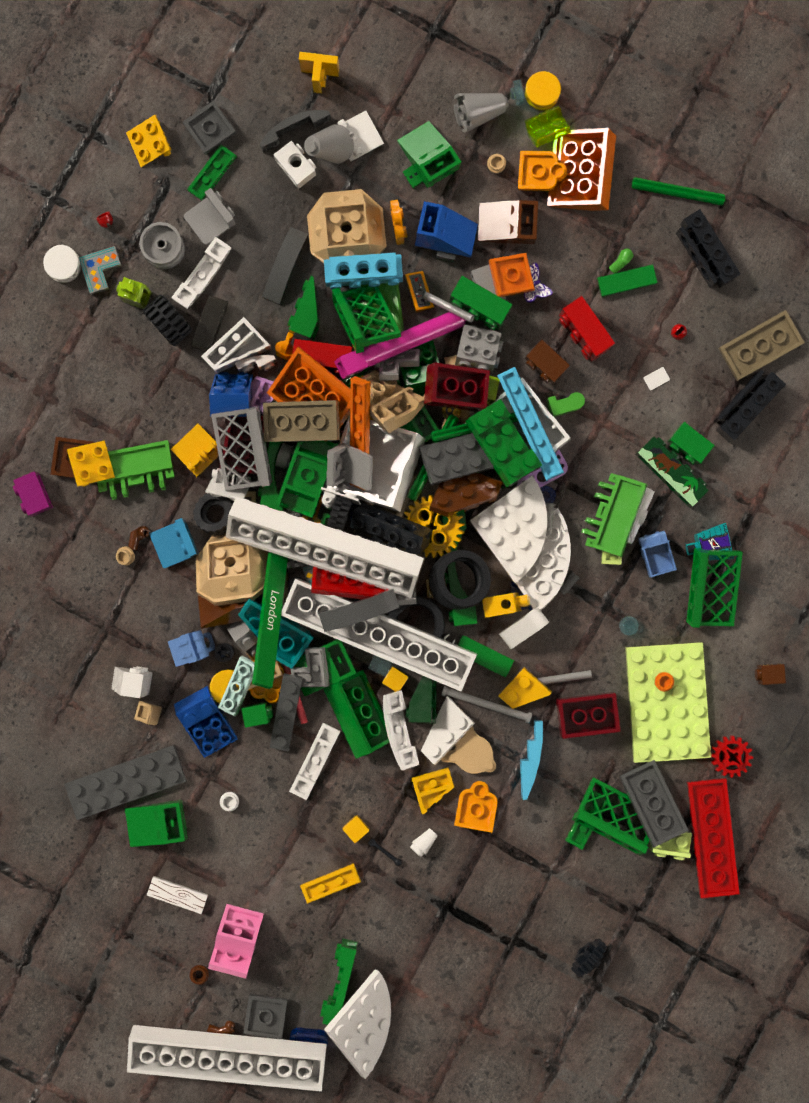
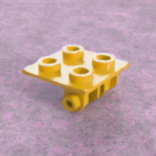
[126,115,171,167]
[170,424,219,477]
[67,440,115,487]

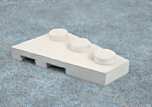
[421,696,475,765]

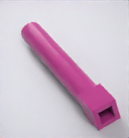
[334,312,466,379]

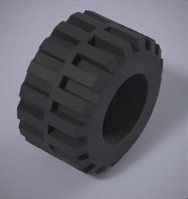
[143,294,192,346]

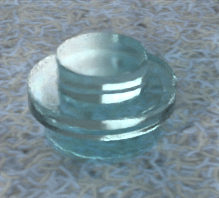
[619,616,639,635]

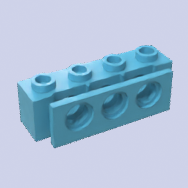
[324,253,403,289]

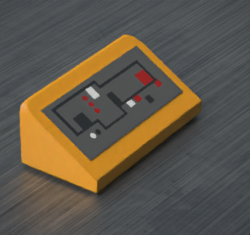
[405,271,434,313]

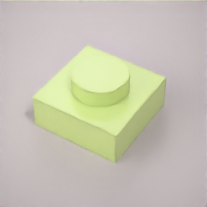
[601,551,622,565]

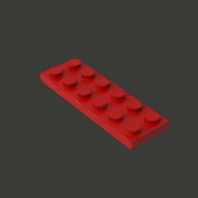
[687,778,739,898]

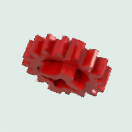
[710,735,753,778]

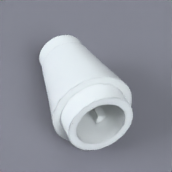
[410,828,438,857]

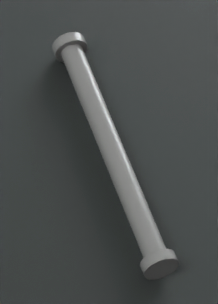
[441,685,532,724]

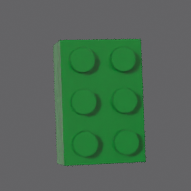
[449,276,512,331]

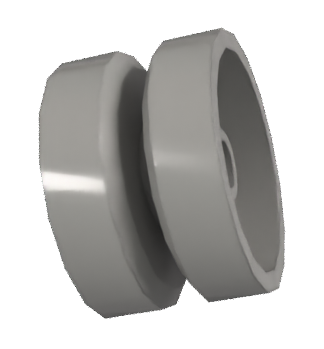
[139,222,185,270]

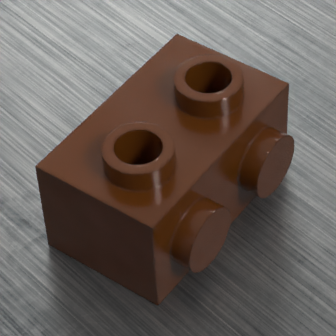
[525,340,570,385]

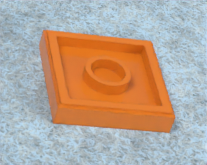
[489,253,535,297]

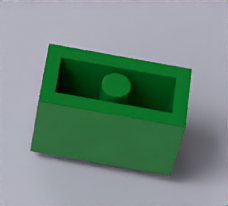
[667,422,715,465]
[242,702,274,728]

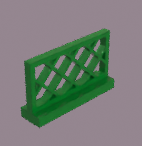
[332,285,401,354]
[686,548,743,628]
[572,777,649,856]

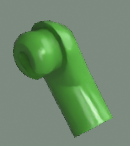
[609,249,633,274]

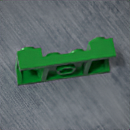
[465,399,542,487]
[276,440,338,518]
[320,938,358,1025]

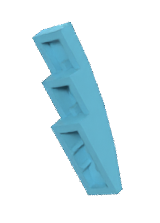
[520,720,543,800]

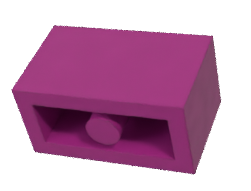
[13,471,53,517]

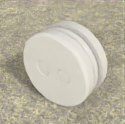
[43,245,81,283]

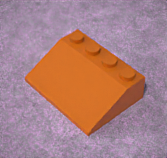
[547,128,616,211]
[267,347,351,441]

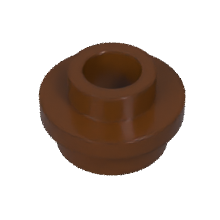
[189,965,209,985]

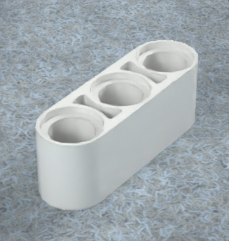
[499,606,549,649]

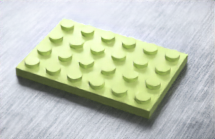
[625,642,711,763]

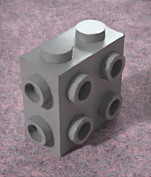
[455,325,503,375]

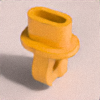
[275,332,294,360]

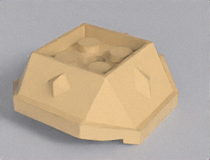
[307,189,386,264]
[196,533,268,606]

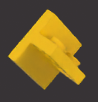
[299,52,339,93]

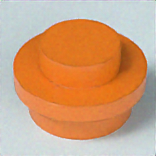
[654,672,674,691]

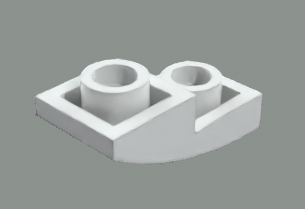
[235,355,277,373]

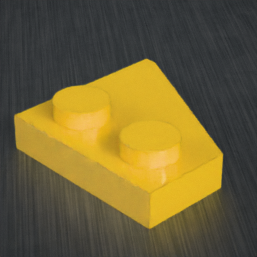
[498,667,552,709]
[412,767,454,814]

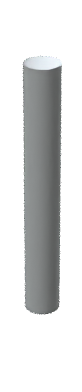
[423,292,474,322]
[537,670,592,685]

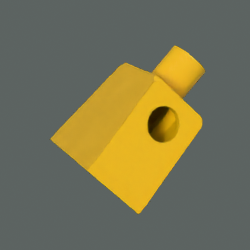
[482,592,530,618]

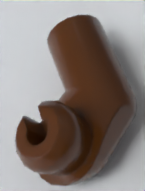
[128,526,150,550]
[207,1021,235,1035]

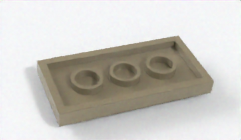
[718,310,805,381]
[263,400,340,442]

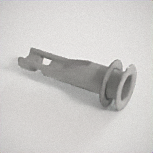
[545,503,556,536]

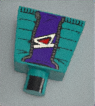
[685,523,734,560]

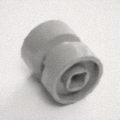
[275,443,295,470]

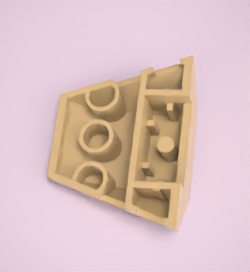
[361,371,425,433]

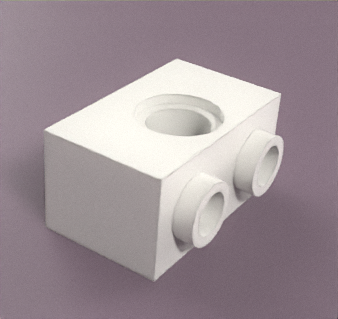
[274,141,316,189]

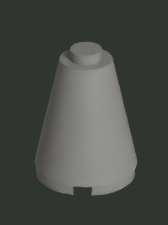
[454,93,509,133]
[304,125,354,164]

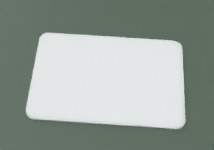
[643,367,670,390]

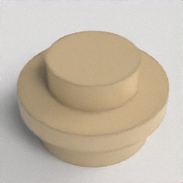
[487,154,506,173]
[116,546,135,566]

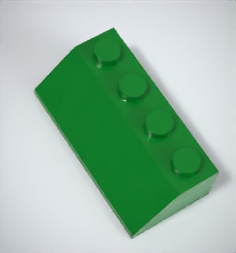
[323,670,390,758]

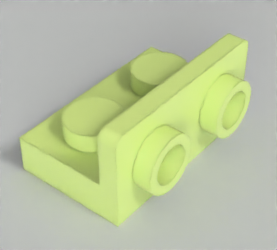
[650,832,692,860]

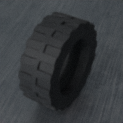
[193,493,234,536]

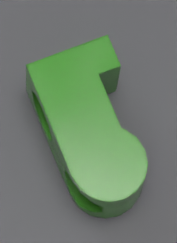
[546,392,585,417]

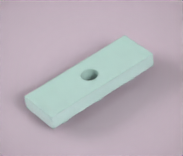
[218,656,255,716]

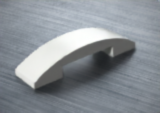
[172,237,231,309]
[383,690,419,770]
[289,723,340,800]

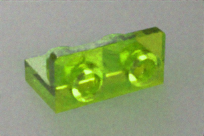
[525,106,571,148]

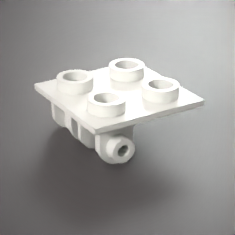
[338,111,384,162]
[205,468,251,501]
[321,486,361,509]

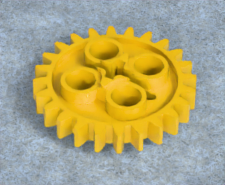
[404,495,464,558]

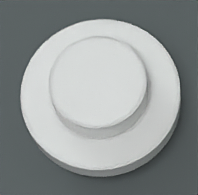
[220,792,239,811]

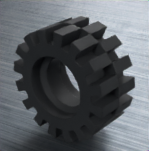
[327,496,352,531]

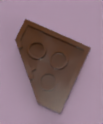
[429,473,503,517]

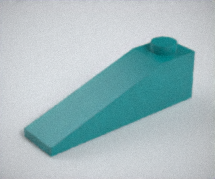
[238,599,313,669]

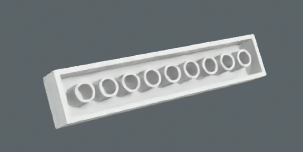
[226,497,424,598]
[281,578,477,691]
[127,1025,327,1091]

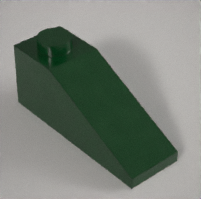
[406,676,437,724]

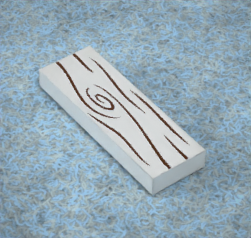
[147,876,208,914]

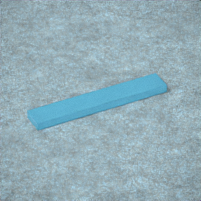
[497,367,564,481]

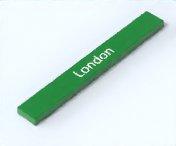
[252,552,288,689]

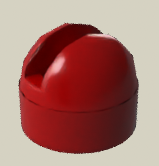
[96,212,113,228]
[671,324,687,340]

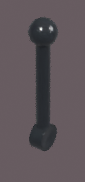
[368,838,402,866]

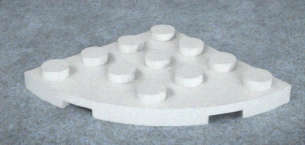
[470,475,547,583]
[516,508,571,610]
[324,969,391,1079]

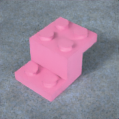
[208,904,264,979]

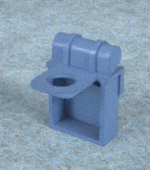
[638,531,677,577]
[168,630,215,667]

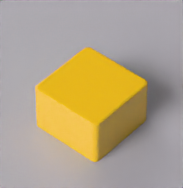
[382,666,408,692]
[343,815,369,843]

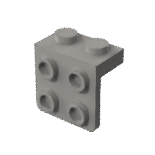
[184,188,236,245]
[327,443,373,491]

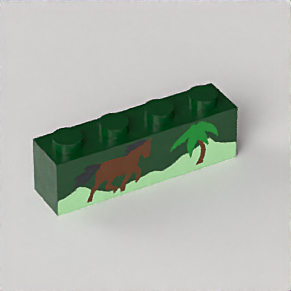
[635,437,709,508]

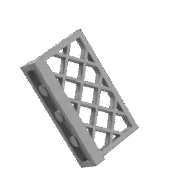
[211,406,272,491]

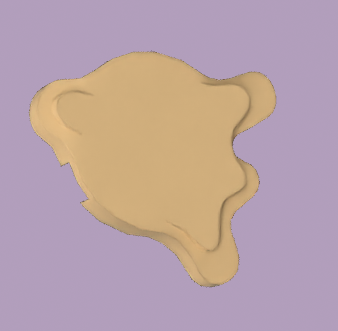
[441,726,496,774]

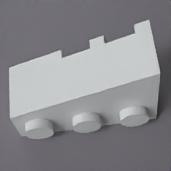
[201,317,272,373]
[112,666,153,698]

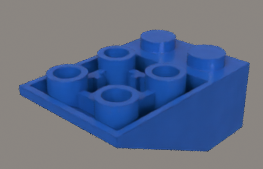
[415,201,478,257]
[209,372,253,417]
[174,686,238,758]

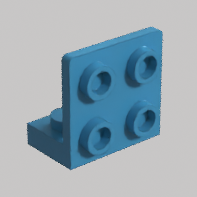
[150,518,199,568]

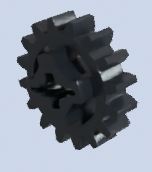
[571,938,607,977]

